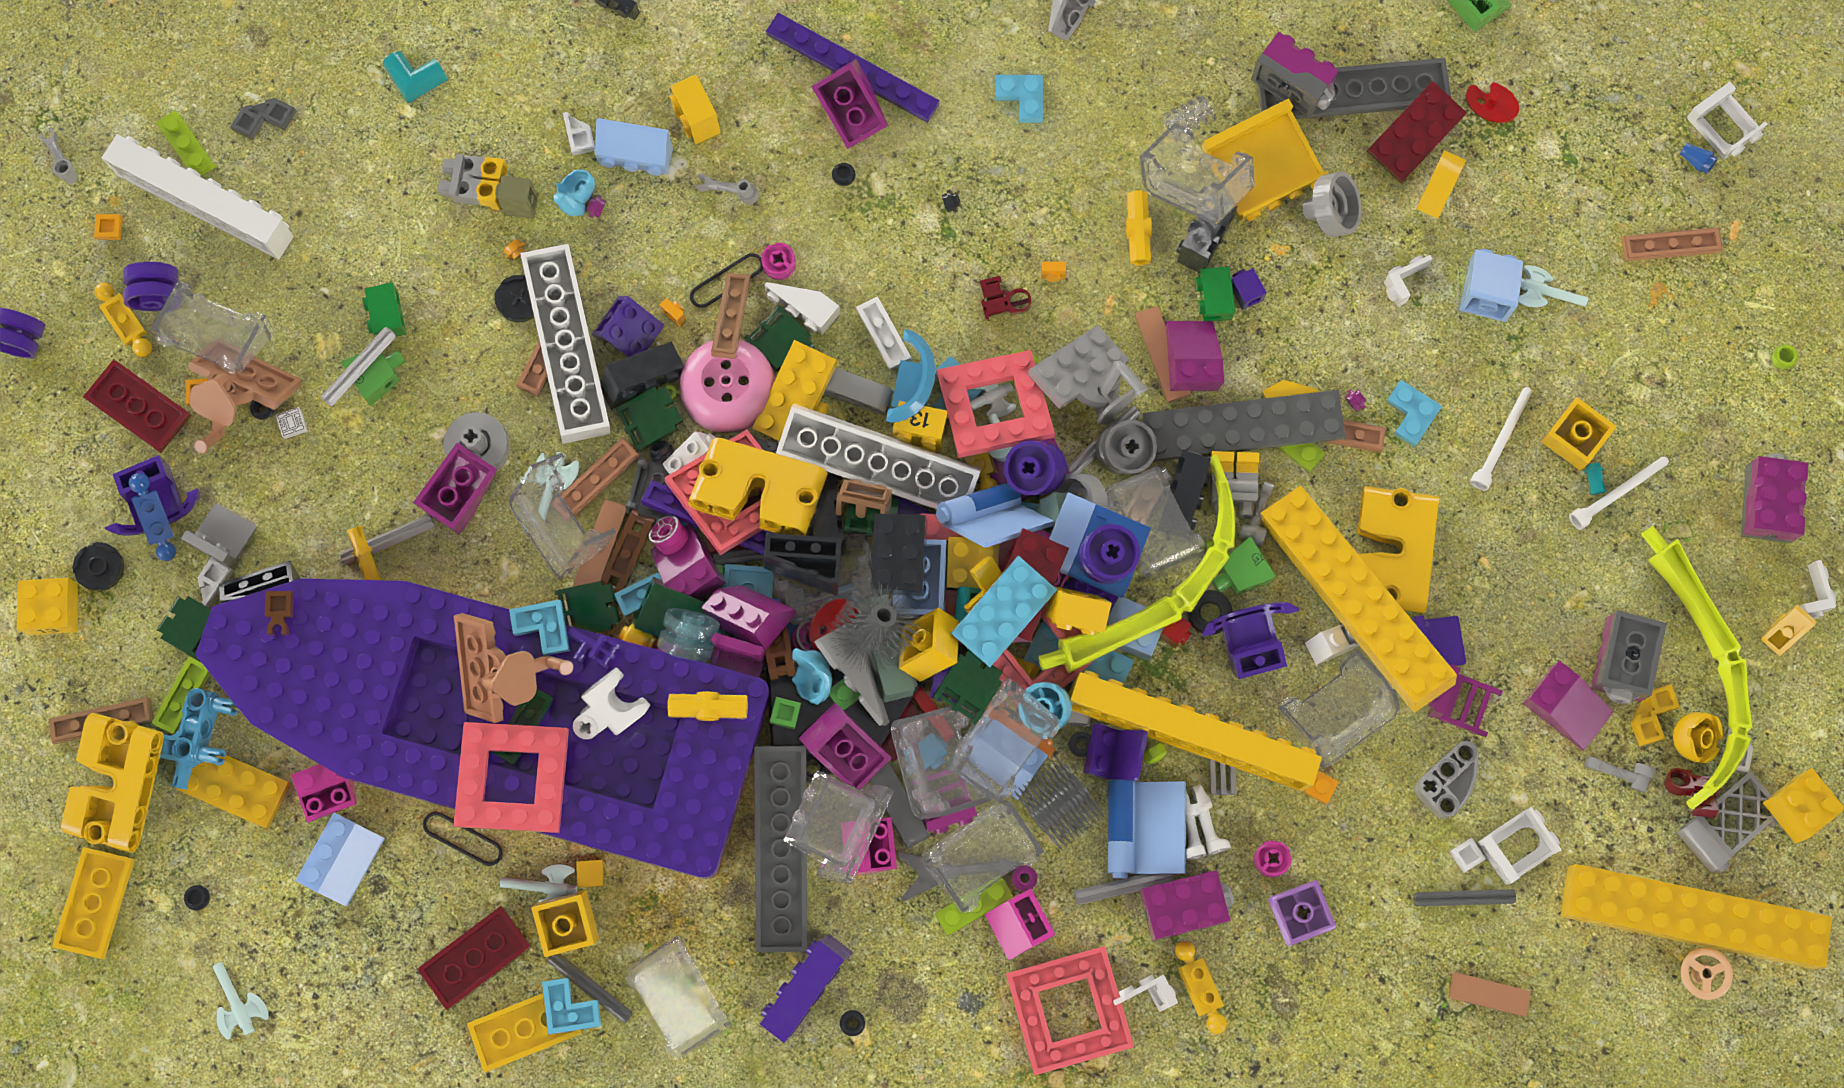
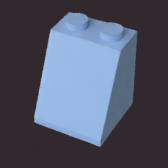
[1459,249,1523,322]

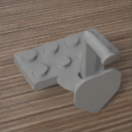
[1027,325,1148,425]

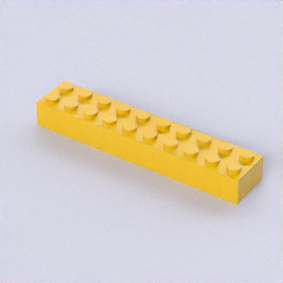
[1261,485,1457,713]
[1068,671,1322,792]
[1560,864,1832,969]

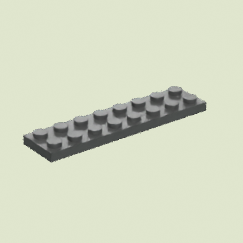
[1257,58,1451,119]
[1143,390,1345,462]
[754,745,808,952]

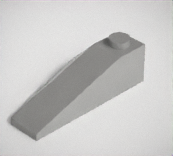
[1048,0,1096,41]
[815,625,889,726]

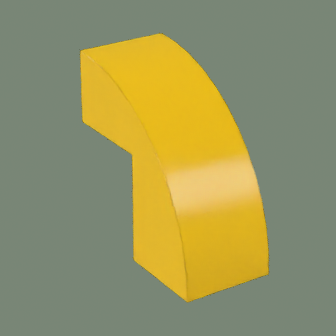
[1416,150,1466,219]

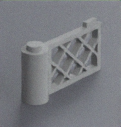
[1676,771,1778,874]

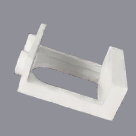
[1686,82,1767,160]
[1476,807,1561,885]

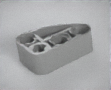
[1414,741,1478,819]

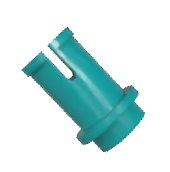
[1584,463,1606,495]

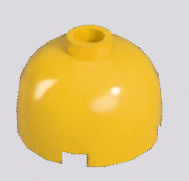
[1673,712,1723,763]

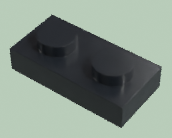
[595,0,640,20]

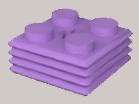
[1268,880,1336,946]

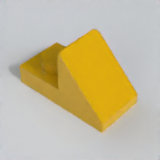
[1760,605,1817,657]

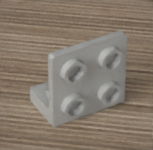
[181,503,257,568]

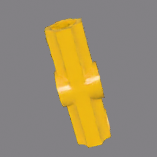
[1126,190,1152,266]
[668,692,748,721]

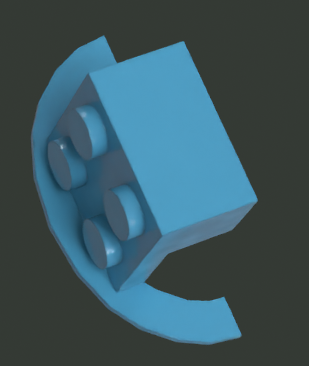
[886,329,935,423]

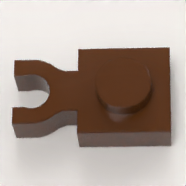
[264,591,294,636]

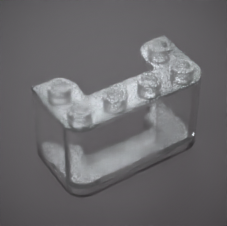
[1140,123,1255,224]

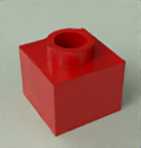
[1159,618,1192,649]

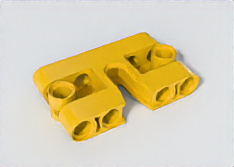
[688,438,828,536]
[1357,486,1439,613]
[61,713,164,853]

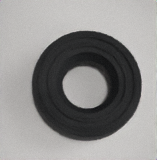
[1188,590,1233,635]

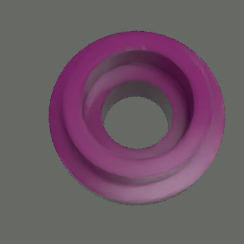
[587,195,606,218]
[1344,389,1367,412]
[1012,865,1038,891]

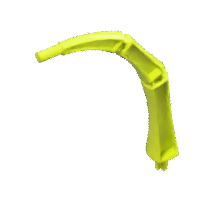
[1038,455,1236,673]
[1641,525,1753,809]

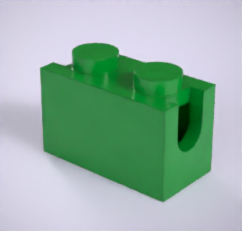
[1195,266,1235,322]
[362,282,407,337]

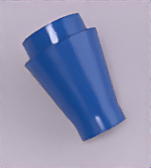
[1679,142,1718,174]

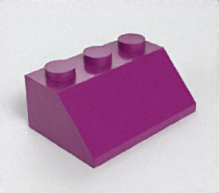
[702,585,797,650]

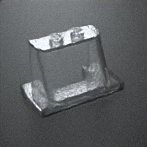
[784,771,894,884]

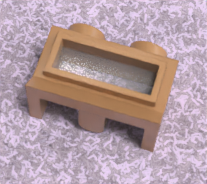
[836,479,892,518]

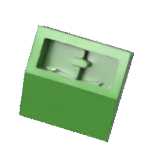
[1447,0,1512,33]

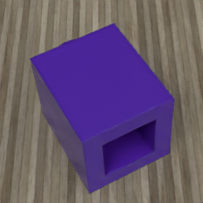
[1231,268,1267,310]

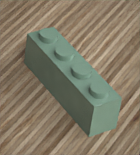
[857,595,917,703]

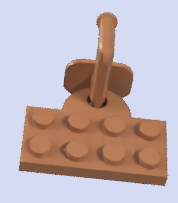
[189,340,302,454]
[454,613,573,723]

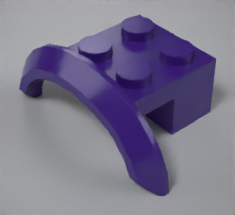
[104,455,200,536]
[1202,602,1300,679]

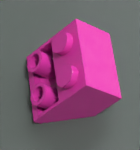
[291,764,357,823]
[841,817,897,877]
[985,889,1055,960]

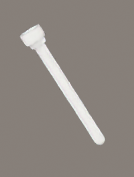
[1470,387,1532,491]
[1569,457,1669,530]

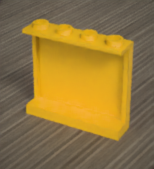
[1201,98,1329,222]

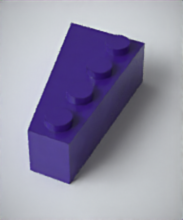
[760,934,853,1043]

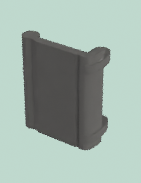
[625,457,670,522]

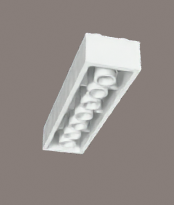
[102,134,294,260]
[520,244,611,444]
[776,404,980,509]

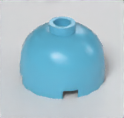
[1019,682,1072,734]

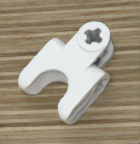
[573,668,650,739]

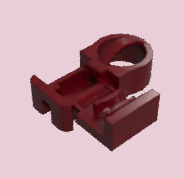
[980,276,1032,321]
[1664,768,1721,818]

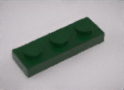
[491,689,554,766]

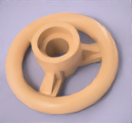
[1681,947,1733,1000]

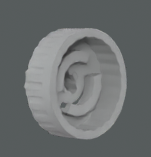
[1303,171,1361,237]
[443,412,510,472]
[1051,474,1111,510]

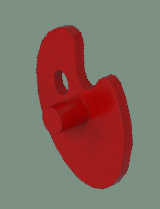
[1466,82,1519,123]
[809,598,858,651]

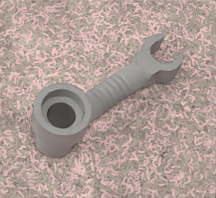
[39,128,78,184]
[694,174,759,205]
[1239,481,1274,548]
[1584,757,1656,793]

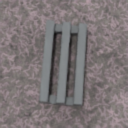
[1209,759,1237,795]

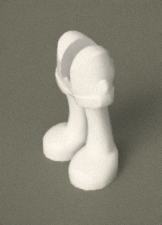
[1185,784,1231,860]

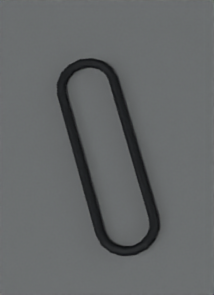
[690,253,763,308]
[423,812,503,866]

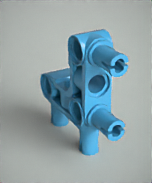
[160,688,239,790]

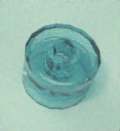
[657,608,720,661]

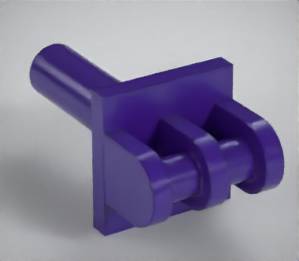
[567,628,621,669]

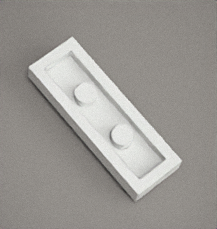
[856,296,911,371]

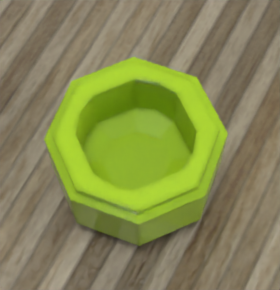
[1771,344,1798,370]
[1143,743,1167,765]

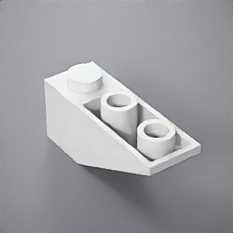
[765,282,840,335]
[1305,624,1359,665]

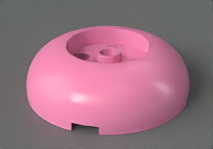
[679,340,776,433]

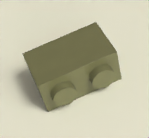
[495,176,538,219]

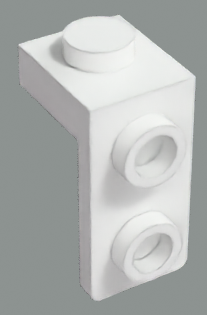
[1384,255,1433,307]
[663,431,716,474]
[1800,560,1836,619]
[1113,974,1178,1012]

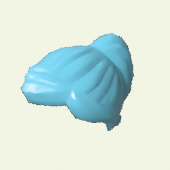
[554,169,595,216]
[792,648,832,705]

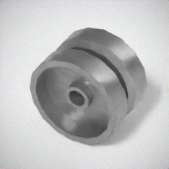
[1095,419,1157,475]

